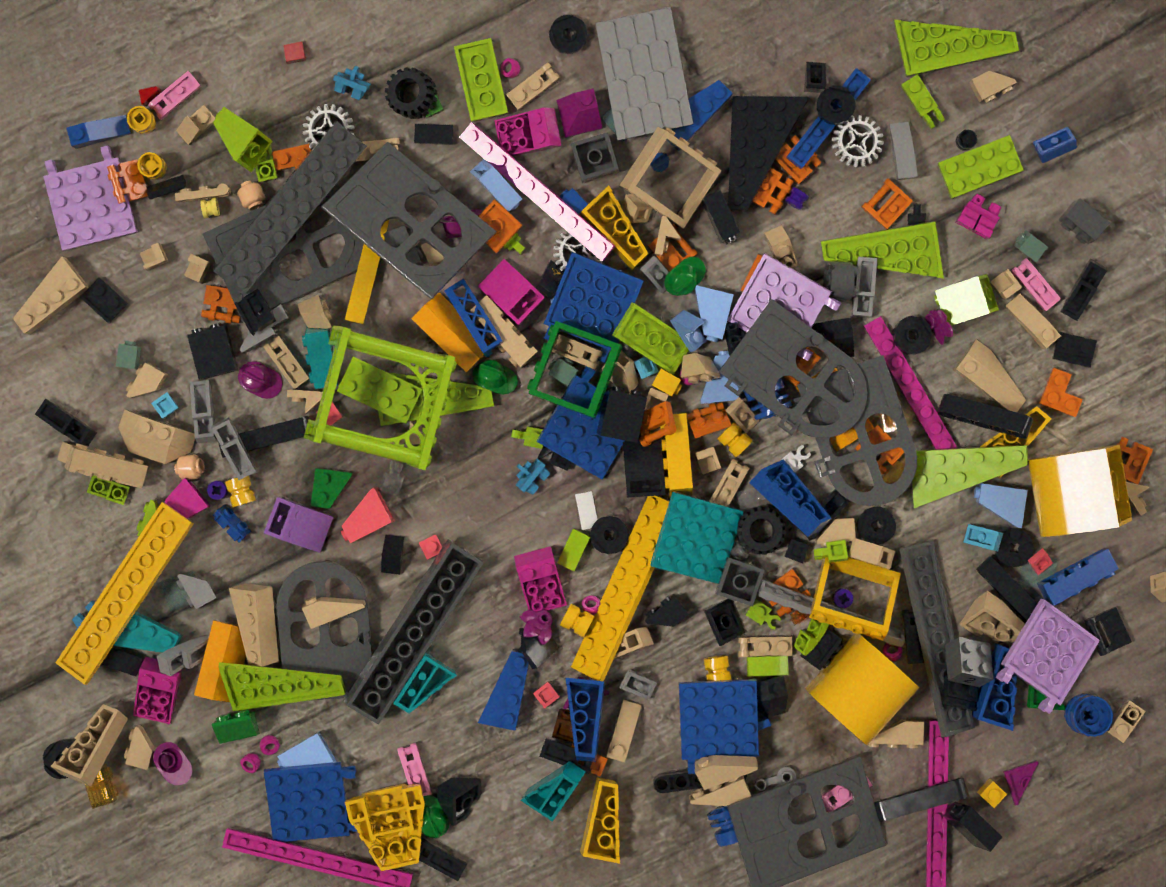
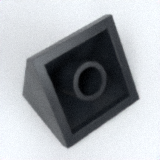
[703,599,745,646]

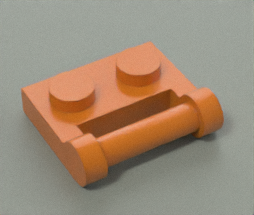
[861,178,913,230]
[648,224,698,272]
[640,401,676,447]

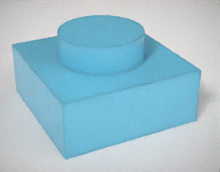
[634,357,659,379]
[151,392,179,419]

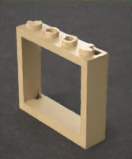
[620,127,722,229]

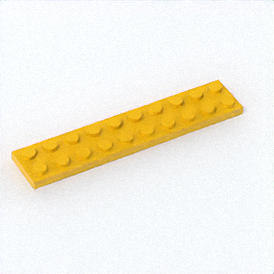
[571,496,669,681]
[55,502,194,685]

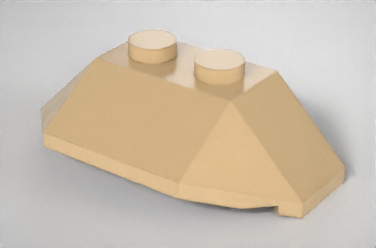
[118,410,195,464]

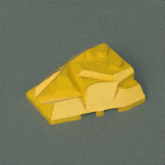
[345,784,425,871]

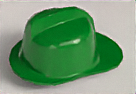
[664,257,706,296]
[472,360,518,395]
[421,795,450,838]

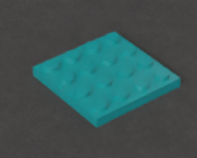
[650,492,743,584]

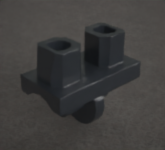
[724,322,745,356]

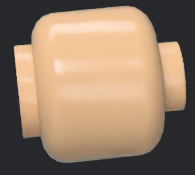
[237,180,266,210]
[174,454,205,480]

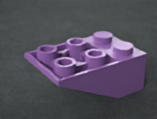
[264,497,334,553]

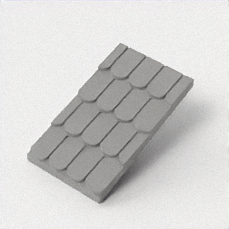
[596,7,693,140]

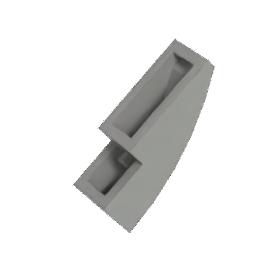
[889,122,918,180]
[851,257,877,318]
[240,304,290,353]
[190,380,217,443]
[211,417,256,480]
[157,635,209,676]

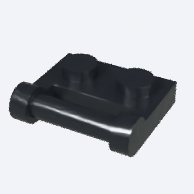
[1084,607,1132,656]

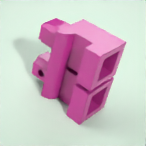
[955,194,1001,240]

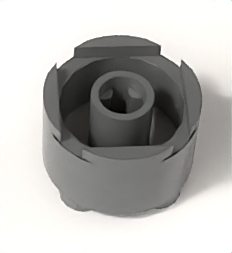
[823,261,858,301]

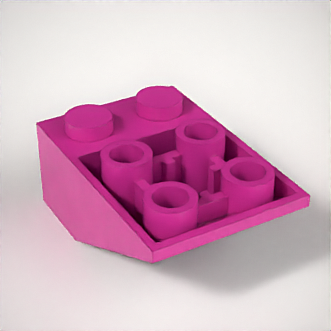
[494,107,562,156]
[478,259,545,326]
[514,546,567,612]
[133,657,182,724]

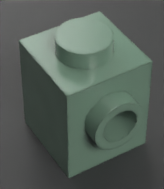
[1014,230,1048,262]
[116,341,141,370]
[547,357,578,387]

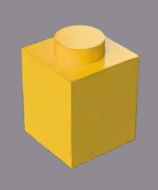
[651,369,682,397]
[977,778,1007,808]

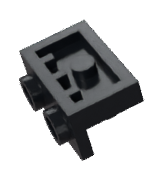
[800,628,843,671]

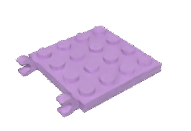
[43,145,137,251]
[727,253,841,361]
[996,599,1100,714]

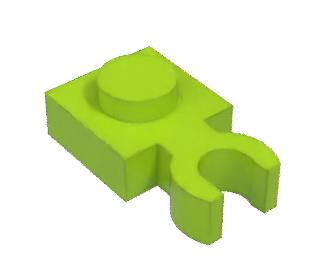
[745,599,781,630]

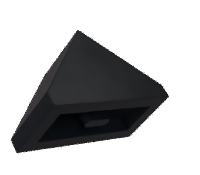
[804,62,826,93]
[381,534,405,575]

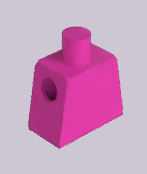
[165,478,211,519]

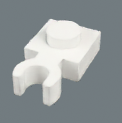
[780,445,811,473]

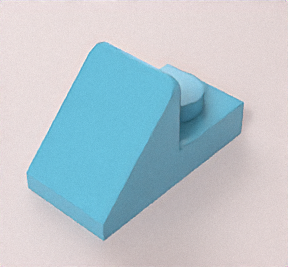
[963,524,1003,552]

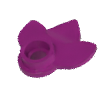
[925,310,953,345]
[520,610,553,645]

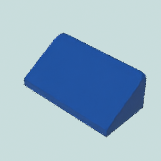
[1033,127,1077,163]

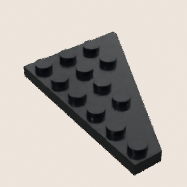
[728,96,808,211]

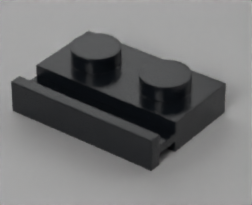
[80,277,128,324]
[234,288,276,336]
[1052,332,1097,368]
[942,677,979,711]

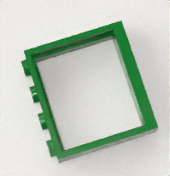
[527,321,622,419]

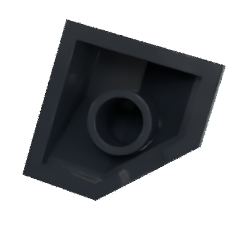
[812,318,854,357]
[756,676,788,718]
[437,778,482,826]

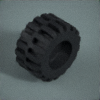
[385,67,438,119]
[737,506,786,555]

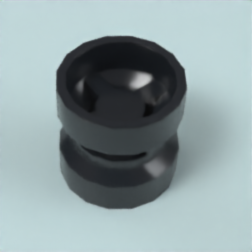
[955,129,977,151]

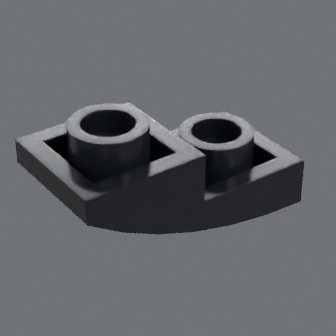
[101,648,143,677]

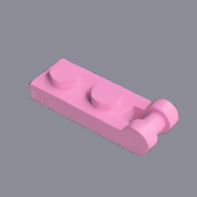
[148,71,202,120]
[1011,258,1061,311]
[397,742,432,796]
[821,776,873,812]

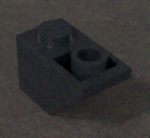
[644,596,689,627]

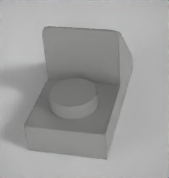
[640,256,669,293]
[619,670,657,700]

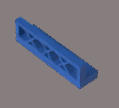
[444,278,503,358]

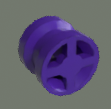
[785,187,809,211]
[207,481,228,500]
[833,588,853,608]

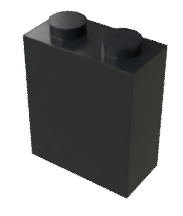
[702,190,740,245]
[187,323,238,380]
[597,386,647,443]
[943,802,1002,852]

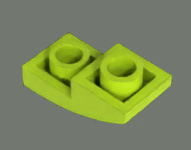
[255,145,278,182]
[87,475,130,505]
[793,619,829,655]
[747,656,789,677]

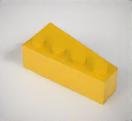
[660,413,693,498]
[580,777,620,864]

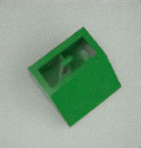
[212,709,260,744]

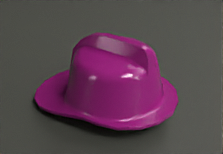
[438,209,482,238]
[238,361,282,399]
[153,742,192,786]

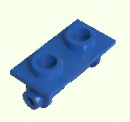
[213,504,252,543]

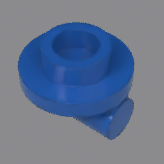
[650,153,670,172]

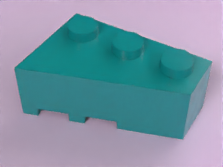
[302,327,339,389]
[113,611,183,652]
[393,653,457,714]
[520,761,585,822]

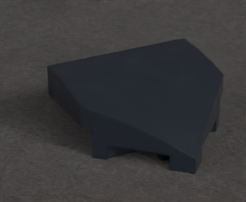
[518,628,559,670]

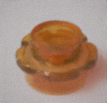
[789,610,807,625]

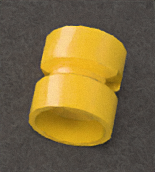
[127,106,156,134]
[137,152,167,180]
[717,422,753,457]
[225,475,256,507]
[560,604,594,637]
[703,655,732,681]

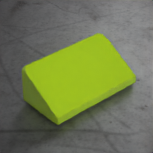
[557,529,590,571]

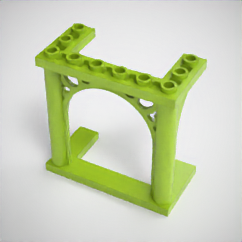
[303,325,457,470]

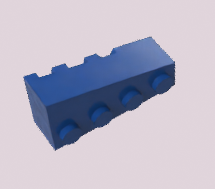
[666,80,733,151]
[749,459,831,537]
[1036,548,1119,606]
[972,643,1018,731]
[478,649,529,731]
[565,677,605,762]

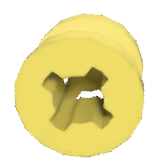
[200,197,220,219]

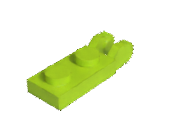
[901,74,945,129]

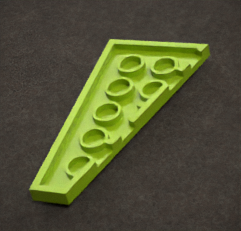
[894,19,1019,77]
[820,221,944,279]
[378,372,494,426]
[912,445,1028,508]
[218,662,346,711]

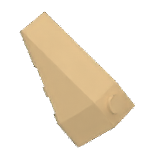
[953,339,1026,412]
[960,591,1025,648]

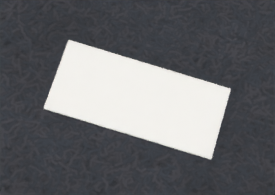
[575,491,598,530]

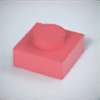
[316,402,343,426]
[419,534,442,560]
[1028,548,1053,575]
[533,682,560,709]

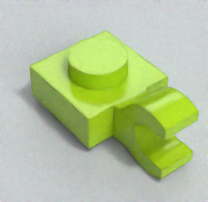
[511,427,543,449]
[813,540,848,563]

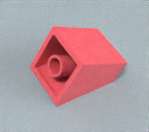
[341,487,395,543]

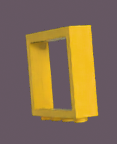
[809,557,901,641]

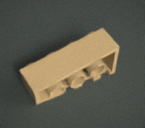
[13,256,89,335]
[470,295,538,368]
[64,443,148,488]
[229,583,279,667]
[51,704,128,787]

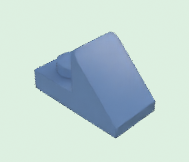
[670,310,706,352]

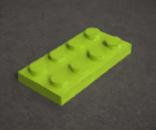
[454,38,508,122]
[937,135,1024,199]
[612,303,689,375]
[337,357,423,424]

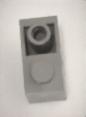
[176,574,217,609]

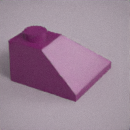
[556,88,603,138]

